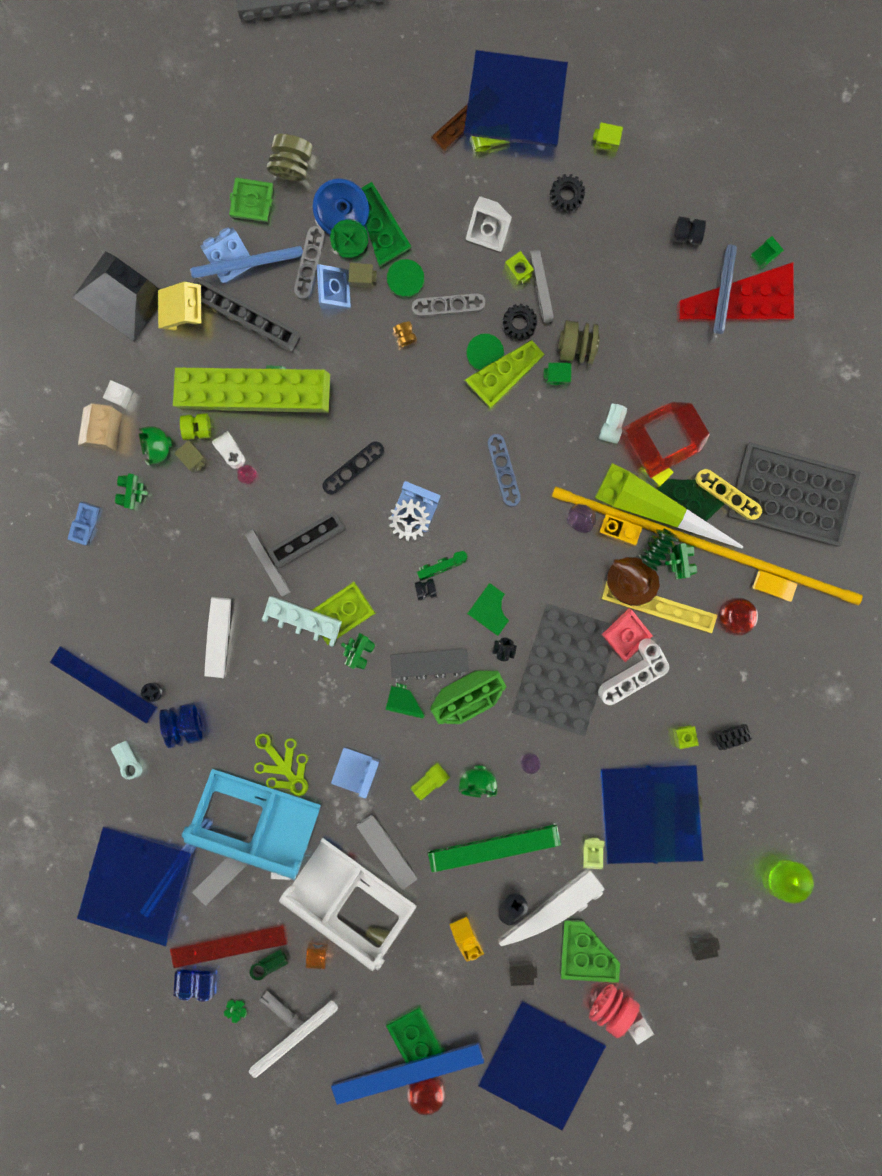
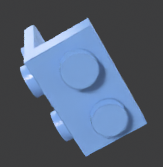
[200,227,251,283]

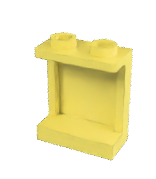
[158,282,201,331]

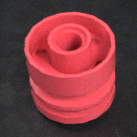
[589,984,640,1038]

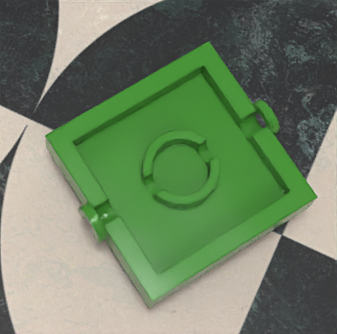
[229,177,274,223]

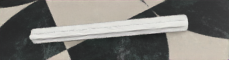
[249,1001,338,1078]

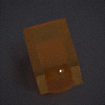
[305,943,328,969]

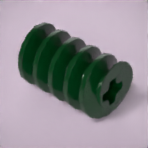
[639,528,679,571]

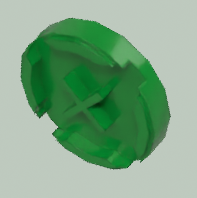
[330,219,368,258]
[387,259,425,298]
[467,334,504,371]

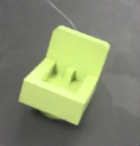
[583,838,604,869]

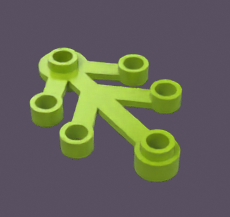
[254,733,308,796]

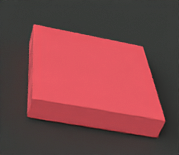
[601,608,653,662]

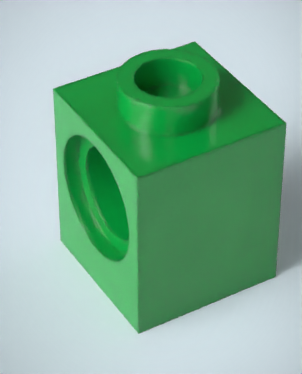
[543,362,572,386]

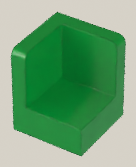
[751,236,784,269]

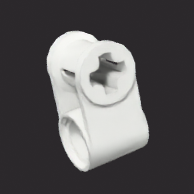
[212,431,245,469]

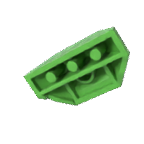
[430,670,506,724]

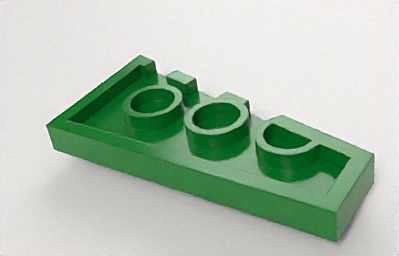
[361,182,412,267]

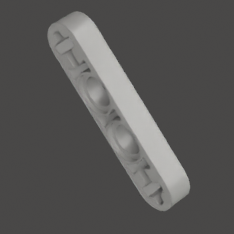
[294,226,325,300]
[529,249,554,323]
[412,293,485,318]
[244,528,291,597]

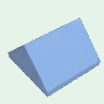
[317,264,351,310]

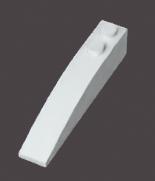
[498,868,605,946]

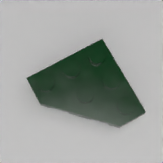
[657,479,726,534]

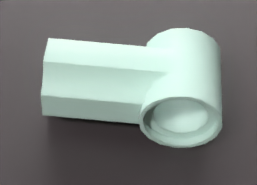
[599,403,627,444]
[111,741,142,779]

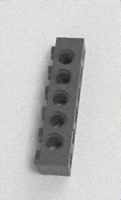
[193,278,300,352]

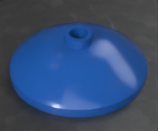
[313,178,369,234]

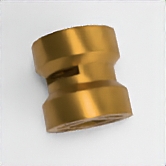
[393,321,417,347]

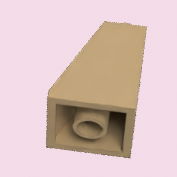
[78,404,122,451]

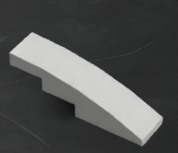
[204,597,231,678]

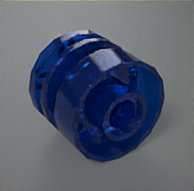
[159,702,203,749]

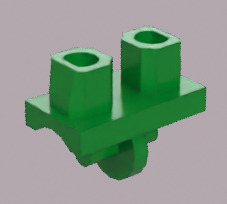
[115,473,148,510]
[665,543,697,579]
[341,633,375,669]

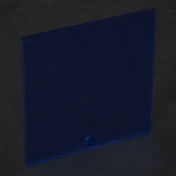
[464,50,568,147]
[601,765,704,864]
[77,826,192,946]
[478,1000,606,1131]

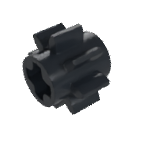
[492,638,517,661]

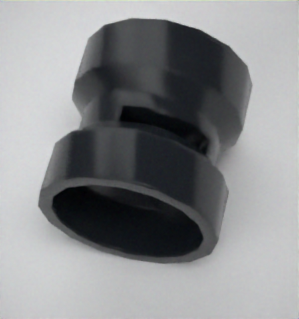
[414,578,437,601]

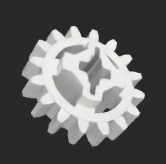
[389,499,430,541]

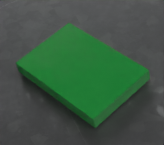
[386,1005,444,1063]

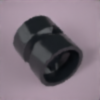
[674,216,706,246]

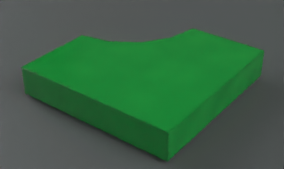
[467,583,509,636]

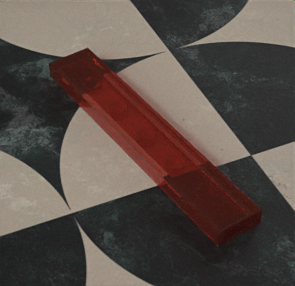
[170,924,287,968]

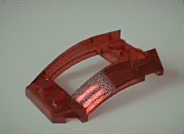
[622,402,710,478]

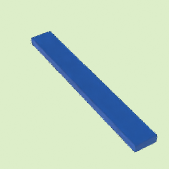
[331,1042,484,1105]

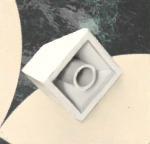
[465,196,512,252]

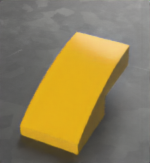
[753,570,797,602]

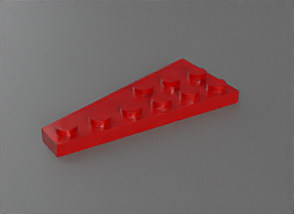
[678,262,794,321]

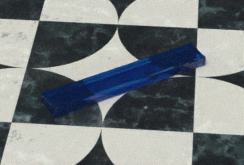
[49,646,158,724]

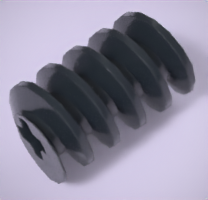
[498,894,528,925]

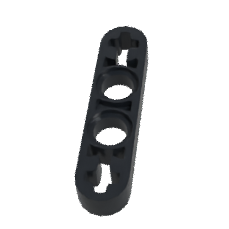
[322,441,385,495]

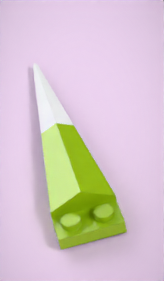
[595,463,743,548]

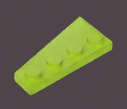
[464,340,545,408]

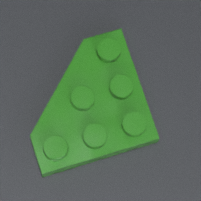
[561,919,620,983]

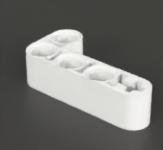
[598,638,669,705]

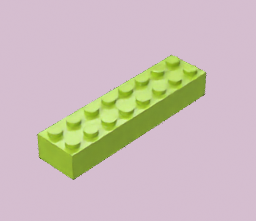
[173,368,330,413]

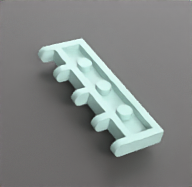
[262,596,342,647]

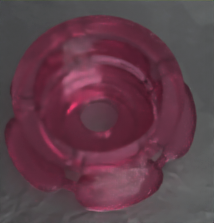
[237,465,256,484]

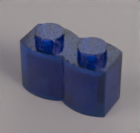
[173,969,216,1002]

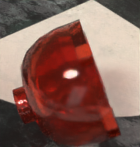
[718,598,758,635]
[407,1077,446,1116]

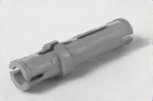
[259,990,304,1030]

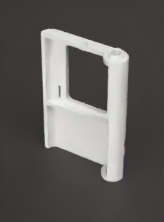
[279,838,417,971]

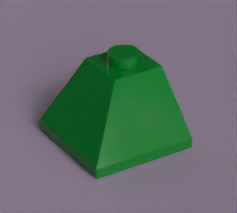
[385,683,425,719]

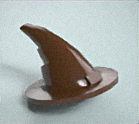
[607,557,660,606]

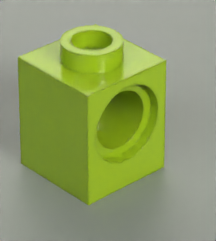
[593,122,623,152]
[504,251,534,285]
[672,725,699,749]

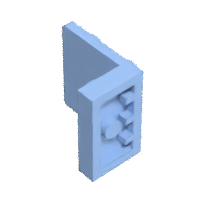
[392,481,441,532]
[331,748,380,799]

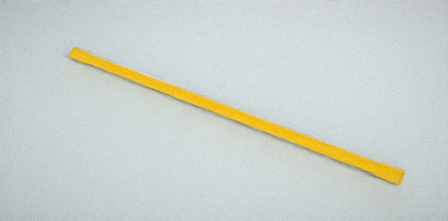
[552,486,863,606]

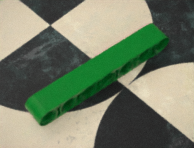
[427,825,561,872]

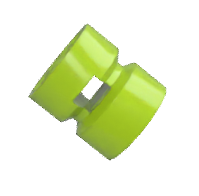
[180,413,211,440]

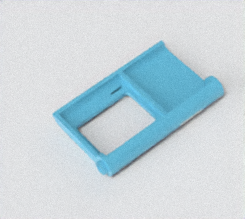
[182,769,321,880]

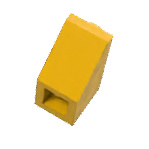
[599,514,642,547]
[449,917,484,962]

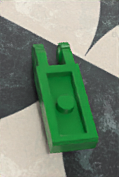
[417,551,468,581]

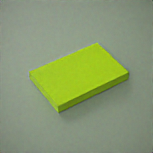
[312,582,375,645]

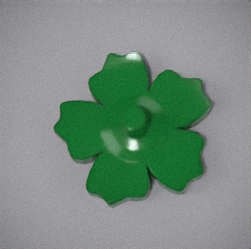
[224,999,247,1023]

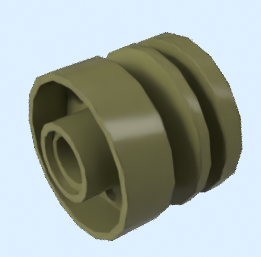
[267,134,313,181]
[558,320,600,365]

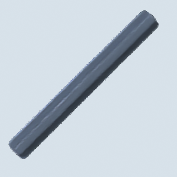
[713,245,737,334]

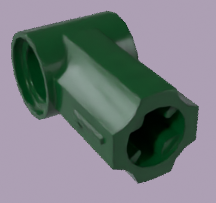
[249,948,289,981]

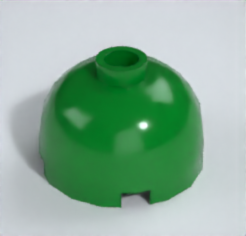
[139,426,172,465]
[458,765,498,798]

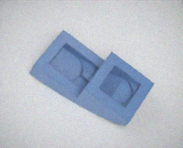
[68,501,100,545]

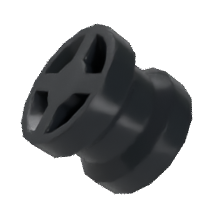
[141,683,163,702]

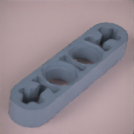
[487,434,521,507]

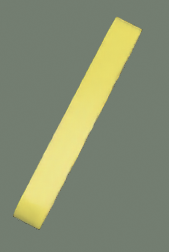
[695,469,762,520]

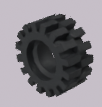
[550,174,585,212]
[502,304,537,341]
[714,724,752,750]

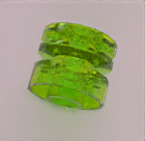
[764,859,814,904]

